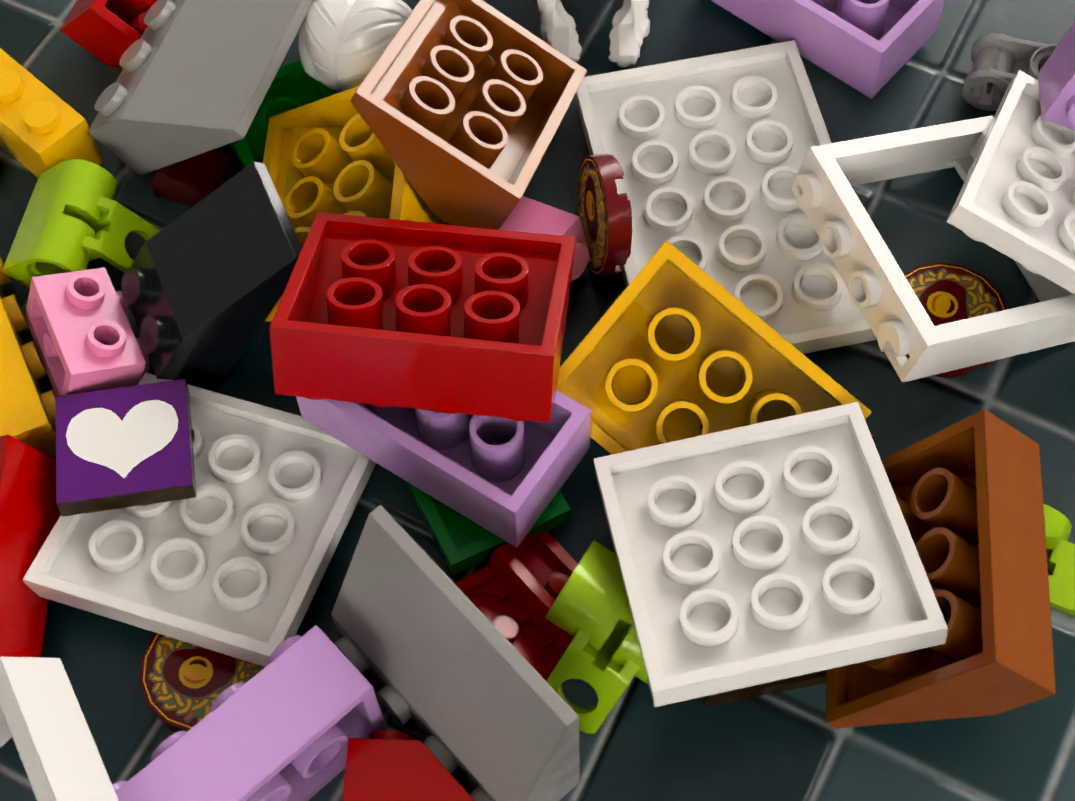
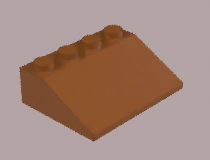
[350,0,588,230]
[825,409,1056,729]

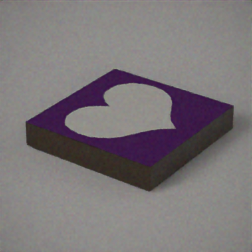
[55,379,196,517]

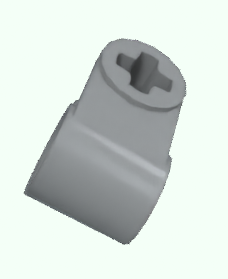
[962,33,1058,111]

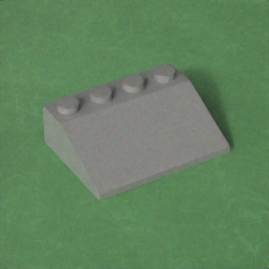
[87,0,314,176]
[331,505,580,801]

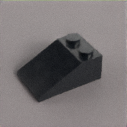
[121,162,302,381]

